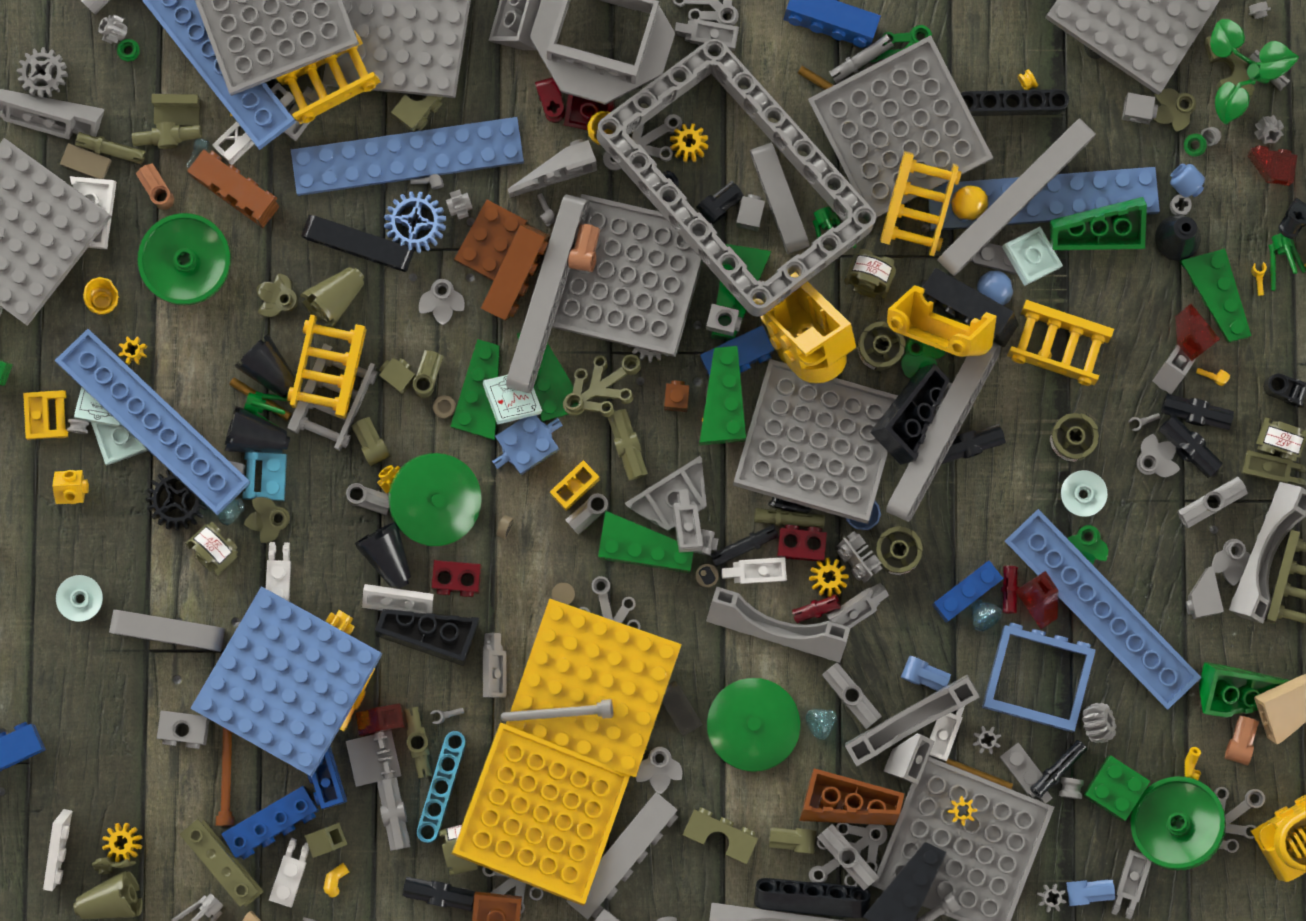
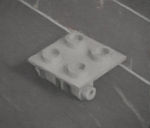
[836,531,883,583]
[346,731,402,787]

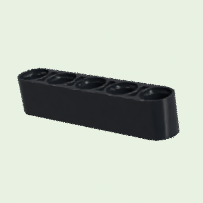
[961,89,1069,116]
[301,215,415,272]
[754,878,871,918]

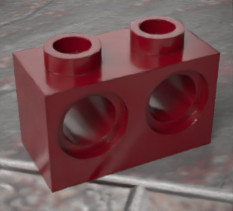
[777,525,827,562]
[431,560,482,597]

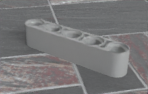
[750,142,809,254]
[109,610,225,652]

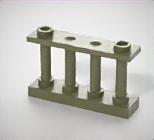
[1266,530,1306,624]
[180,819,265,907]

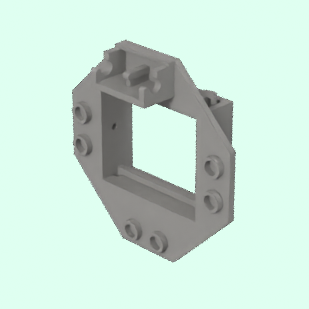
[530,0,675,104]

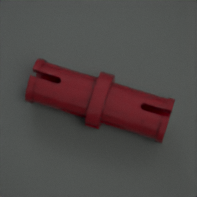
[1001,566,1019,614]
[792,594,841,624]

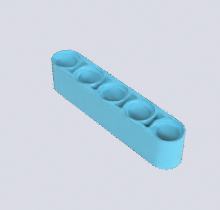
[417,731,467,843]

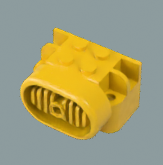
[753,272,856,383]
[1250,795,1306,882]

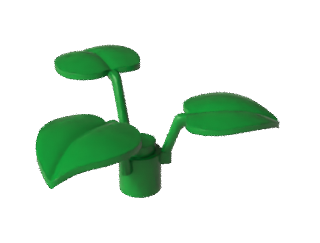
[1210,19,1299,125]

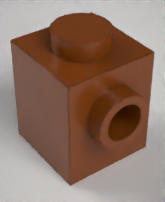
[664,380,689,412]

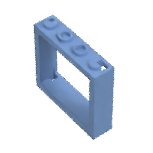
[982,623,1096,732]

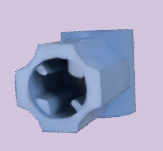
[901,656,951,691]
[1066,879,1115,906]

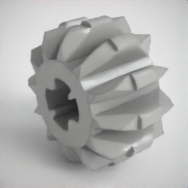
[1082,703,1117,743]

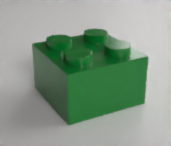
[1082,755,1150,821]

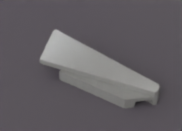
[0,89,104,139]

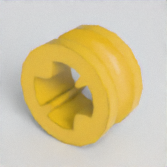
[1018,70,1038,90]

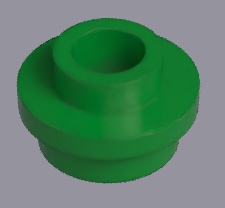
[117,39,140,62]
[1184,134,1207,157]

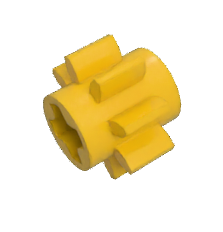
[118,336,147,365]
[377,465,400,494]
[325,610,355,635]
[947,796,977,826]

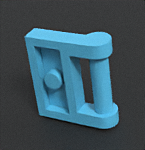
[242,452,287,501]

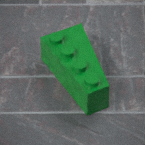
[1050,197,1147,250]
[711,244,771,341]
[699,346,746,446]
[598,511,694,573]

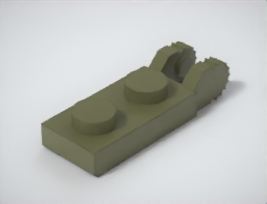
[1241,450,1306,486]

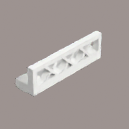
[212,83,295,165]

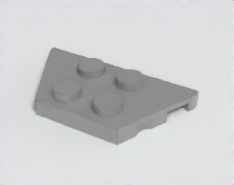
[625,456,707,532]

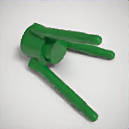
[812,206,857,248]
[1268,233,1306,291]
[244,391,299,427]

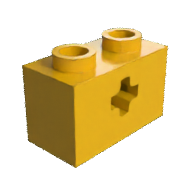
[550,460,600,511]

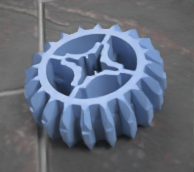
[384,192,446,253]

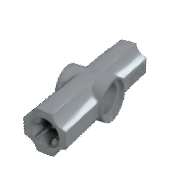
[1177,477,1248,529]
[822,662,882,729]
[377,777,411,851]
[817,824,879,890]

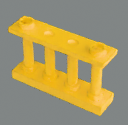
[276,30,381,124]
[880,151,961,256]
[1007,300,1114,386]
[287,314,367,419]

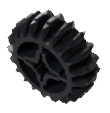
[146,470,208,531]

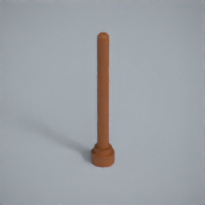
[216,727,235,827]

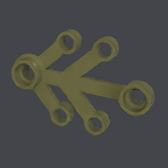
[563,354,641,417]

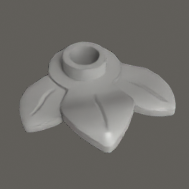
[419,279,465,325]
[1136,434,1180,477]
[1212,539,1251,586]
[636,747,682,794]

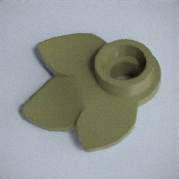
[1153,88,1196,132]
[256,274,298,317]
[244,497,290,543]
[92,857,136,875]

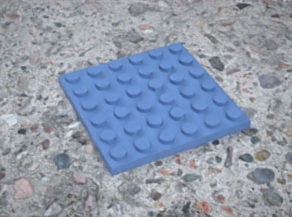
[191,586,382,777]

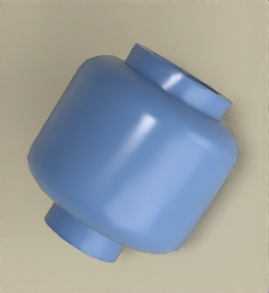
[1170,163,1205,197]

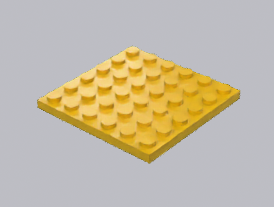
[506,598,682,777]
[451,723,630,906]

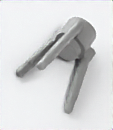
[171,893,224,921]

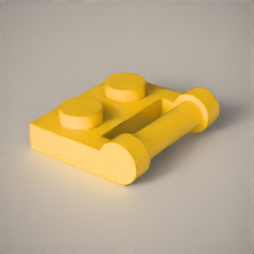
[23,390,68,440]

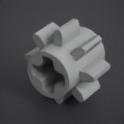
[99,15,127,44]
[1254,115,1284,145]
[446,189,473,219]
[694,529,719,555]
[972,726,1001,754]
[1037,884,1066,912]

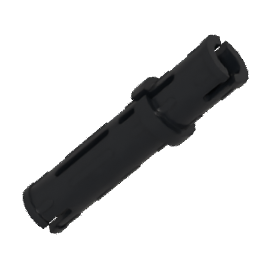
[711,524,779,567]
[1030,740,1087,798]

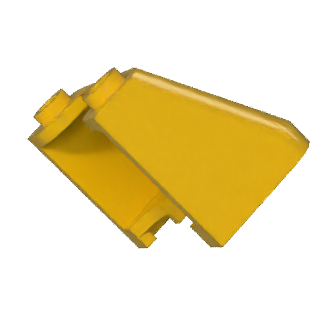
[887,285,997,357]

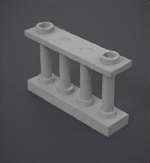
[287,344,378,452]

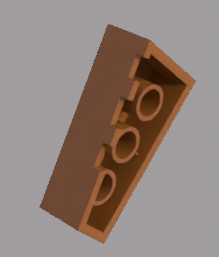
[187,149,279,228]
[481,224,551,321]
[799,768,905,825]

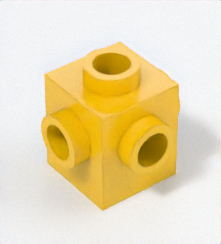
[52,470,89,504]

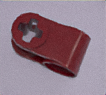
[535,77,565,123]

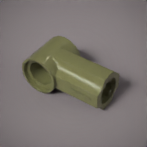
[413,350,444,398]
[352,417,391,467]
[769,827,817,854]

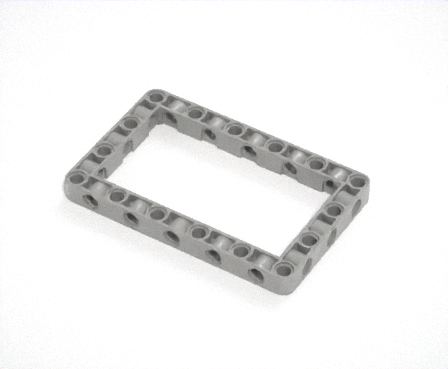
[596,39,876,317]

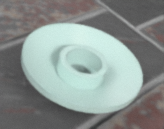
[1061,470,1107,517]
[56,575,103,622]

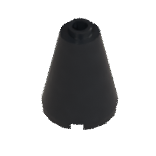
[1155,215,1201,261]
[234,334,296,397]
[224,406,290,453]
[355,522,411,589]

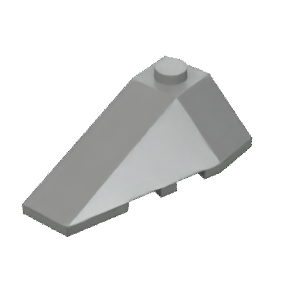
[508,139,597,198]

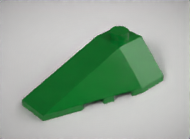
[1199,662,1290,717]

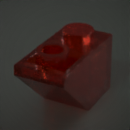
[1248,145,1298,186]
[1175,304,1220,361]
[1016,571,1059,629]
[356,703,406,736]

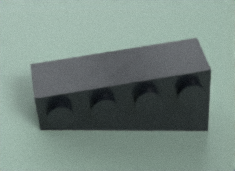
[923,268,1019,347]
[870,363,950,465]
[375,609,479,666]
[863,842,947,921]

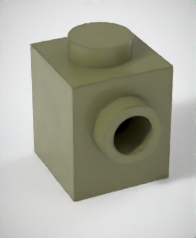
[379,357,416,395]
[305,823,347,858]

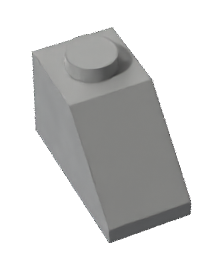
[1152,342,1199,394]
[1186,566,1224,619]
[884,733,935,785]

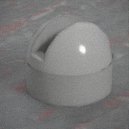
[1201,127,1221,146]

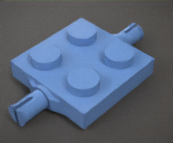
[492,415,563,475]

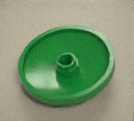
[138,213,231,306]
[389,453,481,546]
[707,678,800,772]
[1131,776,1226,870]

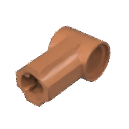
[136,163,174,210]
[568,224,600,272]
[1225,716,1259,766]

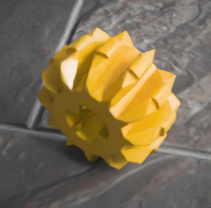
[670,123,708,162]
[809,558,849,597]
[102,823,142,862]

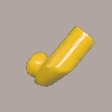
[1185,747,1201,780]
[323,863,349,898]

